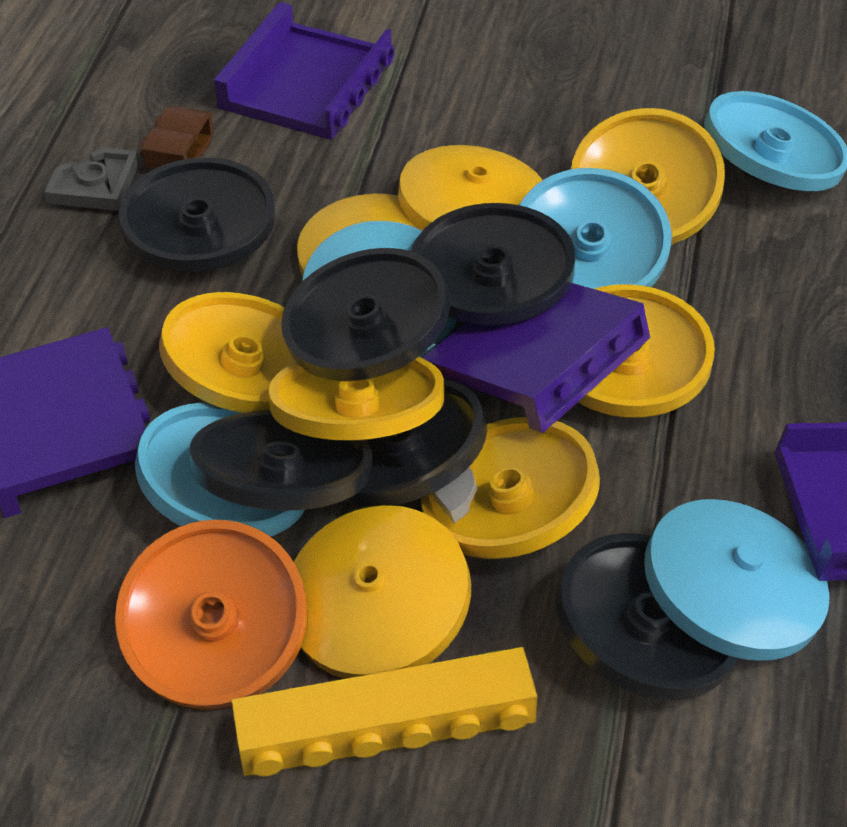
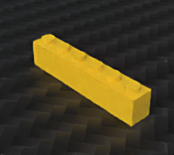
[232,647,537,777]

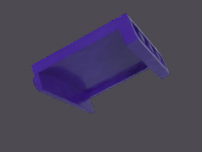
[214,2,395,140]
[422,283,651,433]
[0,327,150,519]
[774,422,847,581]

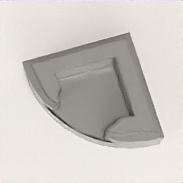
[432,467,477,523]

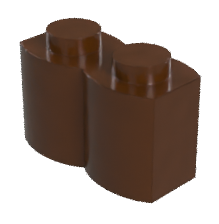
[140,105,214,170]

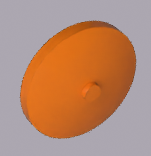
[115,520,308,710]

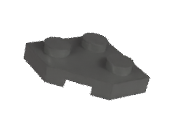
[44,147,140,211]

